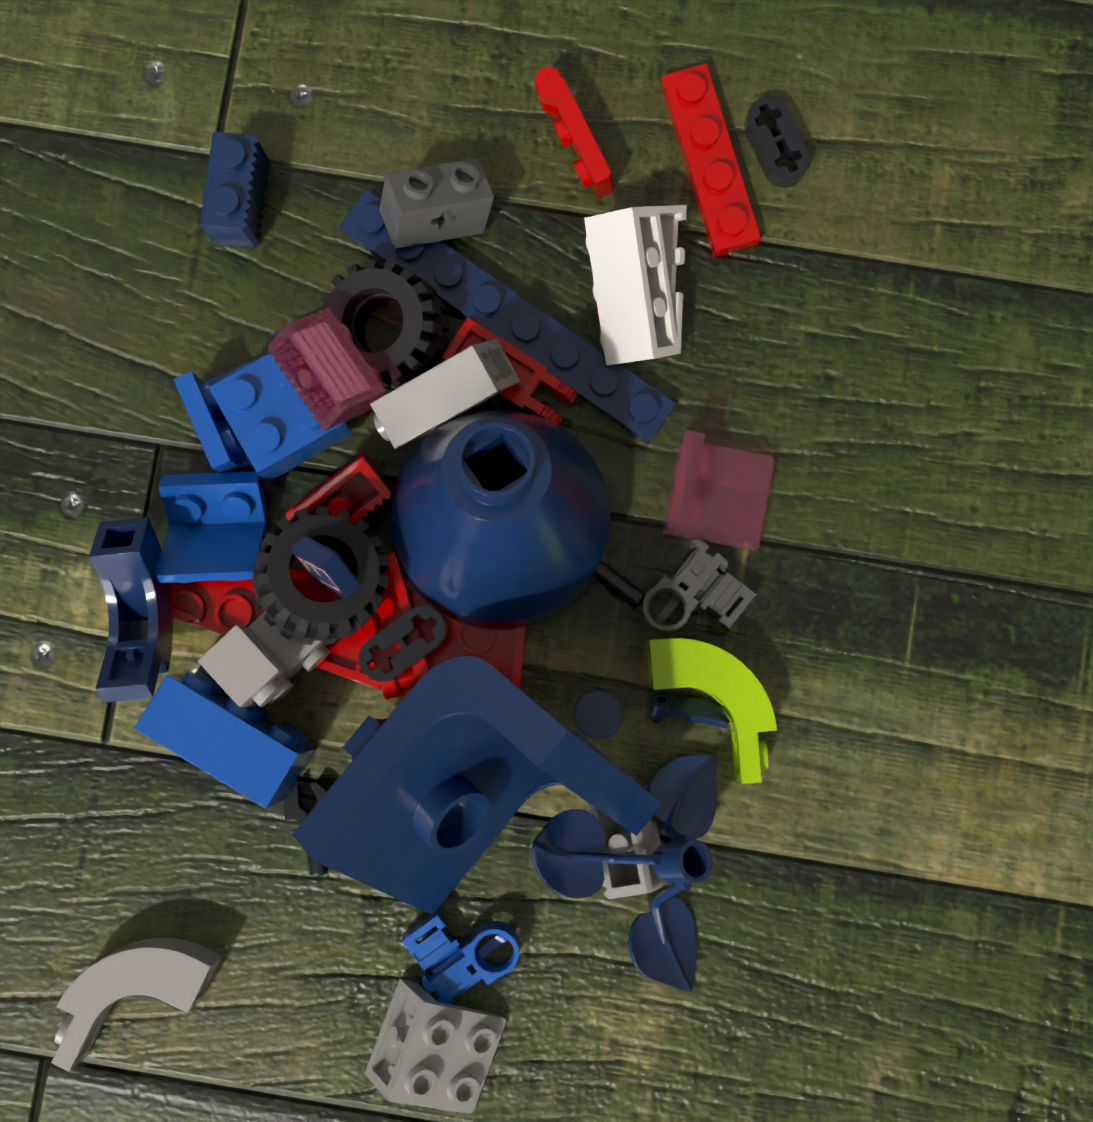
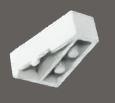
[584,205,687,365]

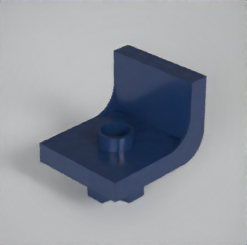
[292,656,663,915]

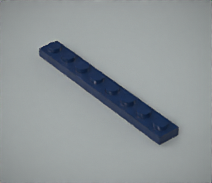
[339,189,677,445]

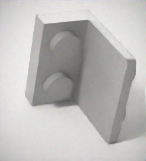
[364,979,506,1114]

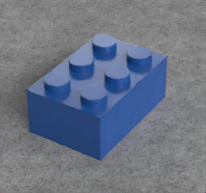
[134,671,316,809]

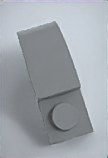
[51,938,223,1072]

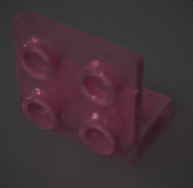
[662,430,774,551]

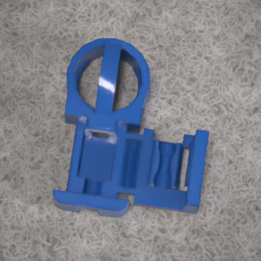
[402,907,520,1005]

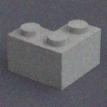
[198,612,331,707]

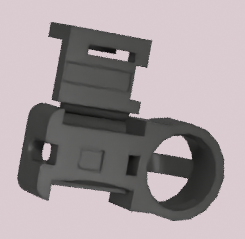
[642,539,756,635]

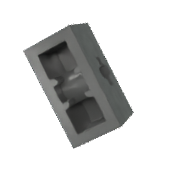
[379,158,494,249]

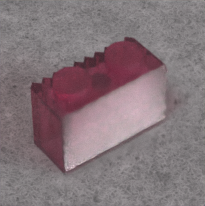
[268,307,387,431]

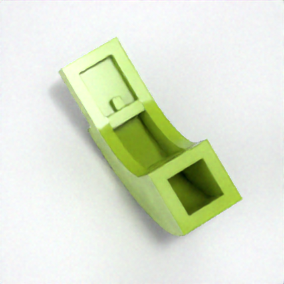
[646,638,777,784]

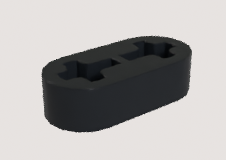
[744,97,810,188]
[359,606,447,682]

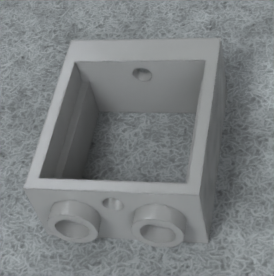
[370,339,520,448]

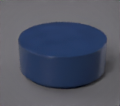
[574,690,623,740]

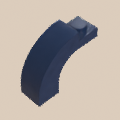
[89,517,173,703]

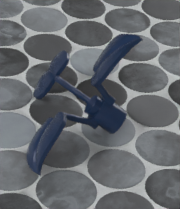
[531,755,717,992]

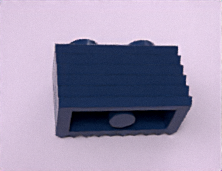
[200,131,271,248]

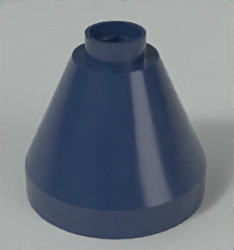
[390,410,610,629]

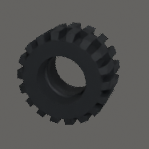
[316,259,450,390]
[253,506,389,645]

